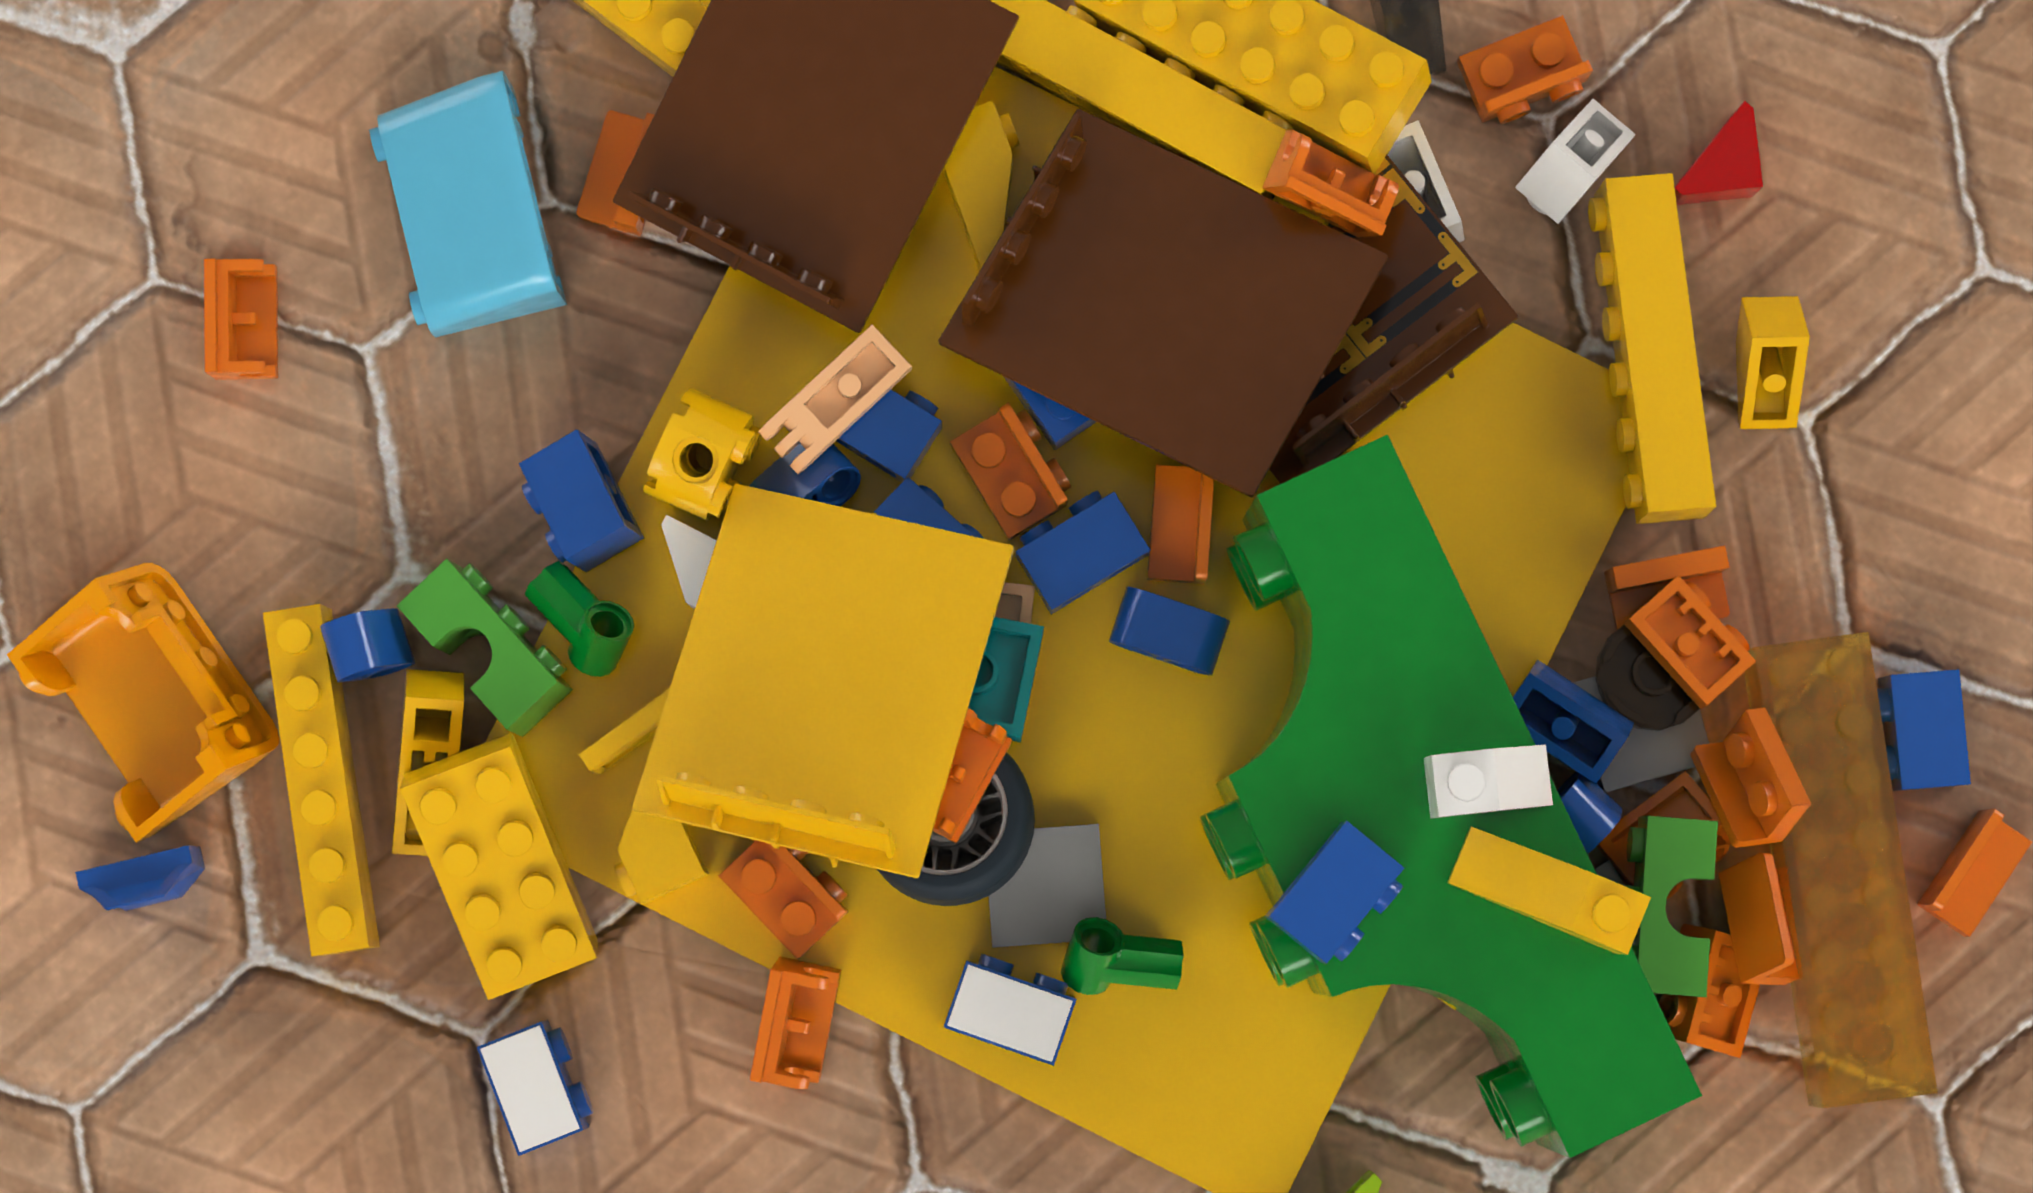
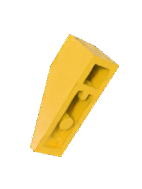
[943,101,1020,271]
[392,669,464,856]
[1447,827,1651,955]

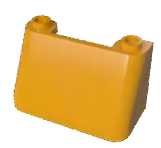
[7,563,280,843]

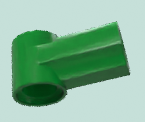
[525,561,634,677]
[1061,917,1184,995]

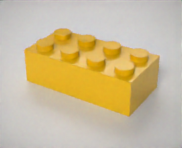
[400,732,598,1000]

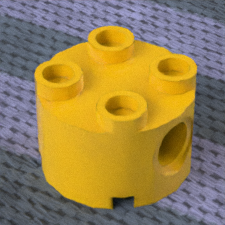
[643,388,762,521]

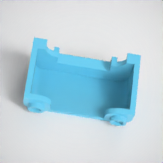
[369,71,567,338]

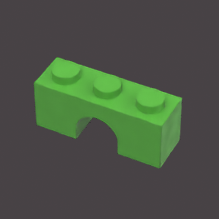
[397,558,573,737]
[1626,816,1718,998]

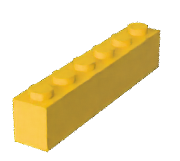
[990,0,1294,199]
[1588,173,1717,524]
[263,604,380,957]

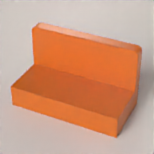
[576,110,654,237]
[1147,464,1214,584]
[1604,545,1730,630]
[1917,808,2032,937]
[1718,853,1799,985]

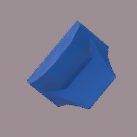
[75,845,205,911]

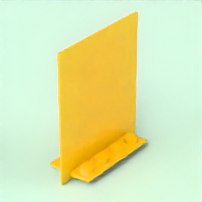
[632,484,1014,878]

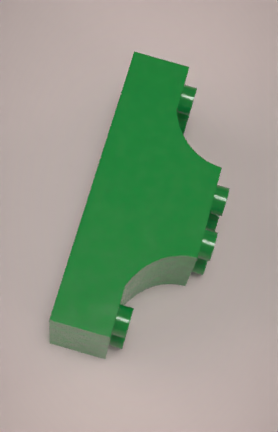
[1199,434,1702,1158]

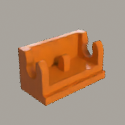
[1262,129,1399,238]
[204,258,278,380]
[933,708,1013,844]
[750,956,842,1089]

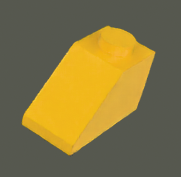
[1736,296,1810,429]
[614,808,709,903]

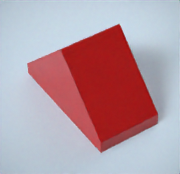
[1674,101,1763,205]

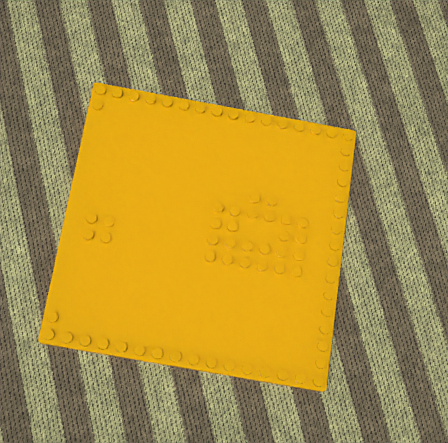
[485,66,1630,1193]

